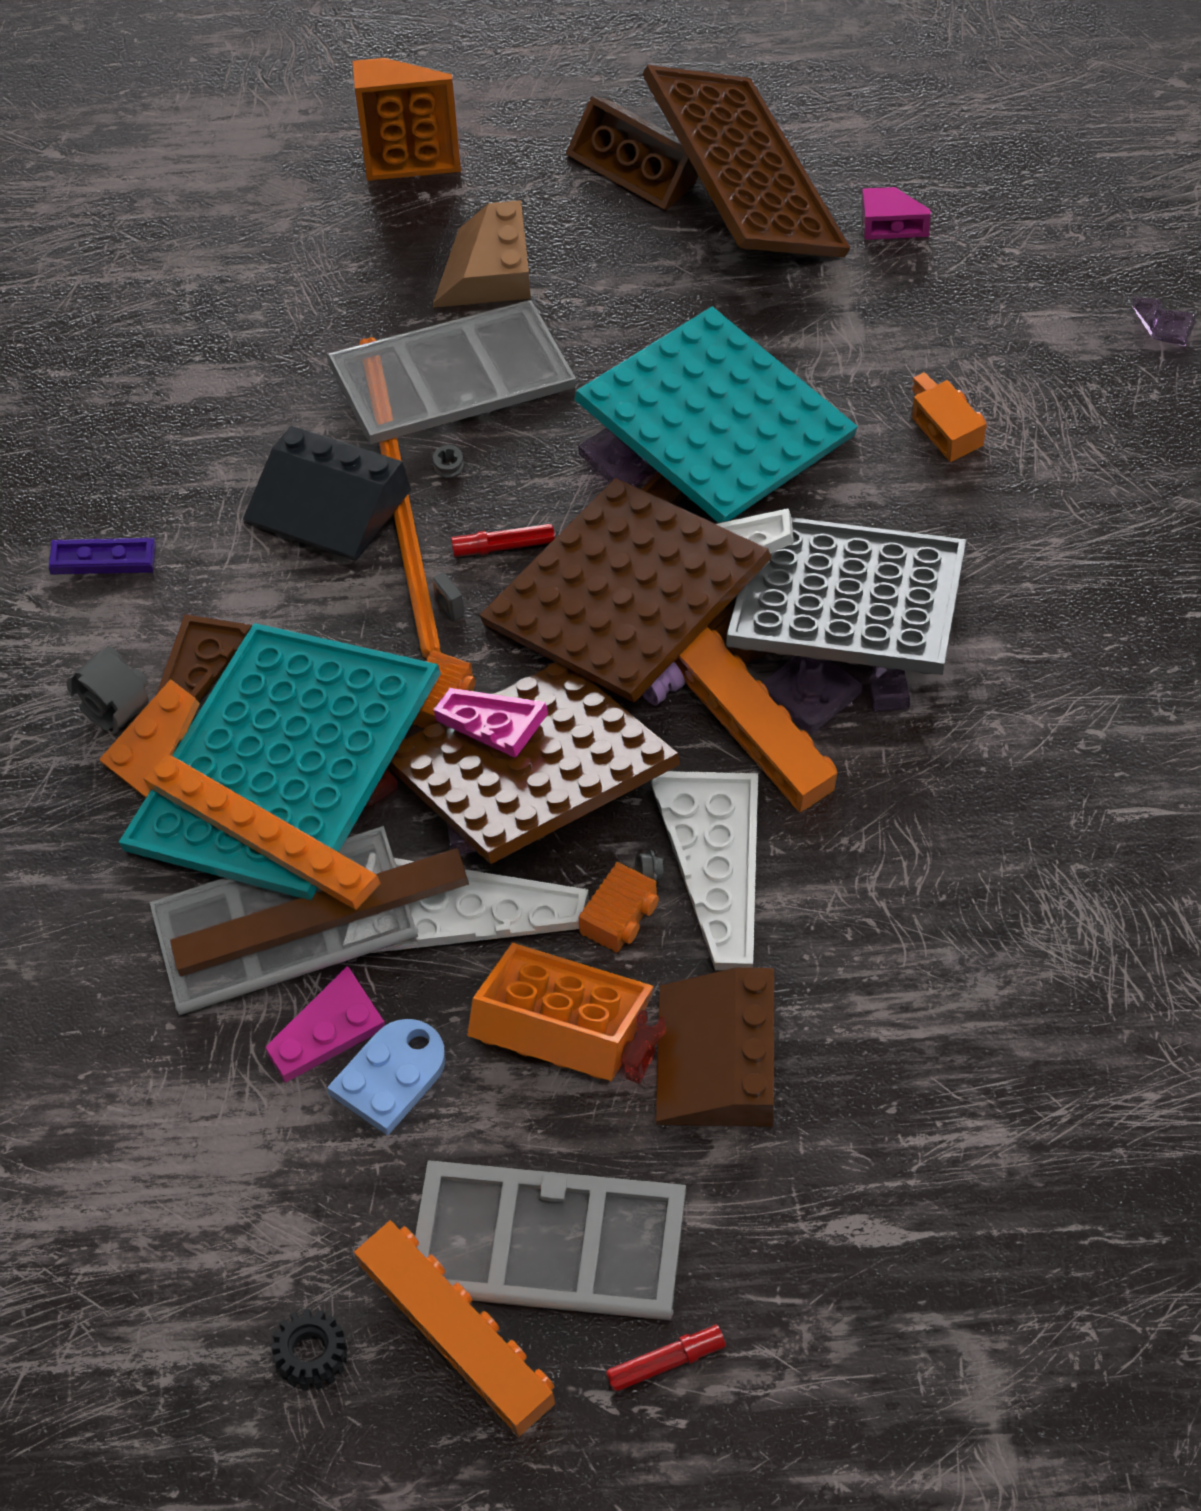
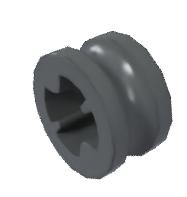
[433,445,464,478]

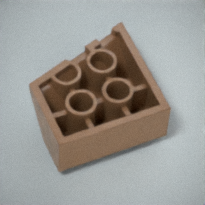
[433,200,531,308]

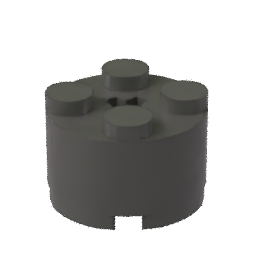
[66,646,149,733]

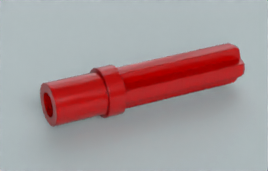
[451,524,555,558]
[606,1324,726,1391]

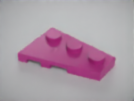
[434,688,548,758]
[265,966,385,1083]

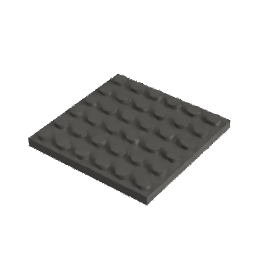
[726,513,966,675]

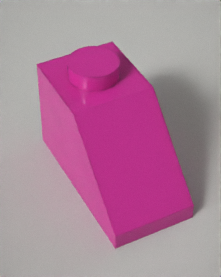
[861,187,931,240]

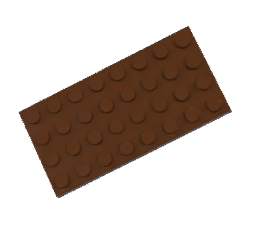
[642,65,850,258]

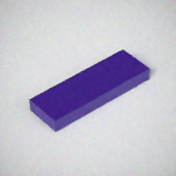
[48,538,156,575]

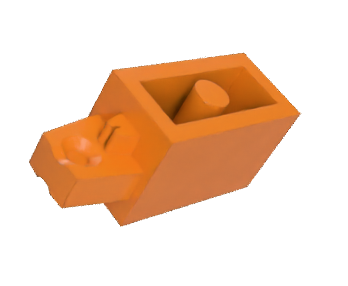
[912,372,987,462]

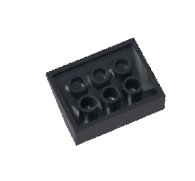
[243,426,411,561]

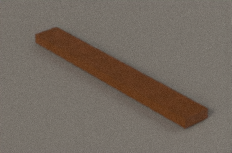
[170,848,469,977]

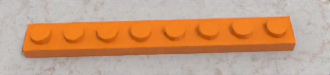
[143,754,381,910]

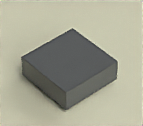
[432,572,464,621]

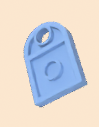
[327,1019,445,1136]

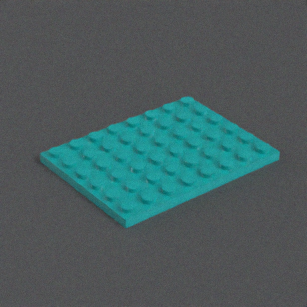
[119,623,441,900]

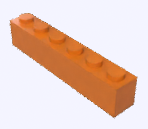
[674,626,837,813]
[354,1220,555,1437]

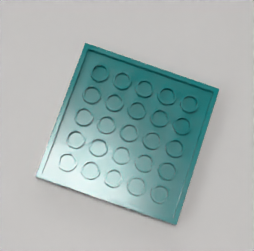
[574,306,858,523]

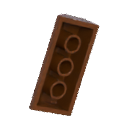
[565,96,698,210]

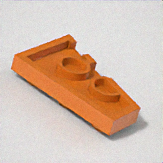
[99,679,200,798]

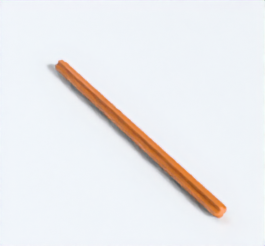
[359,337,441,659]

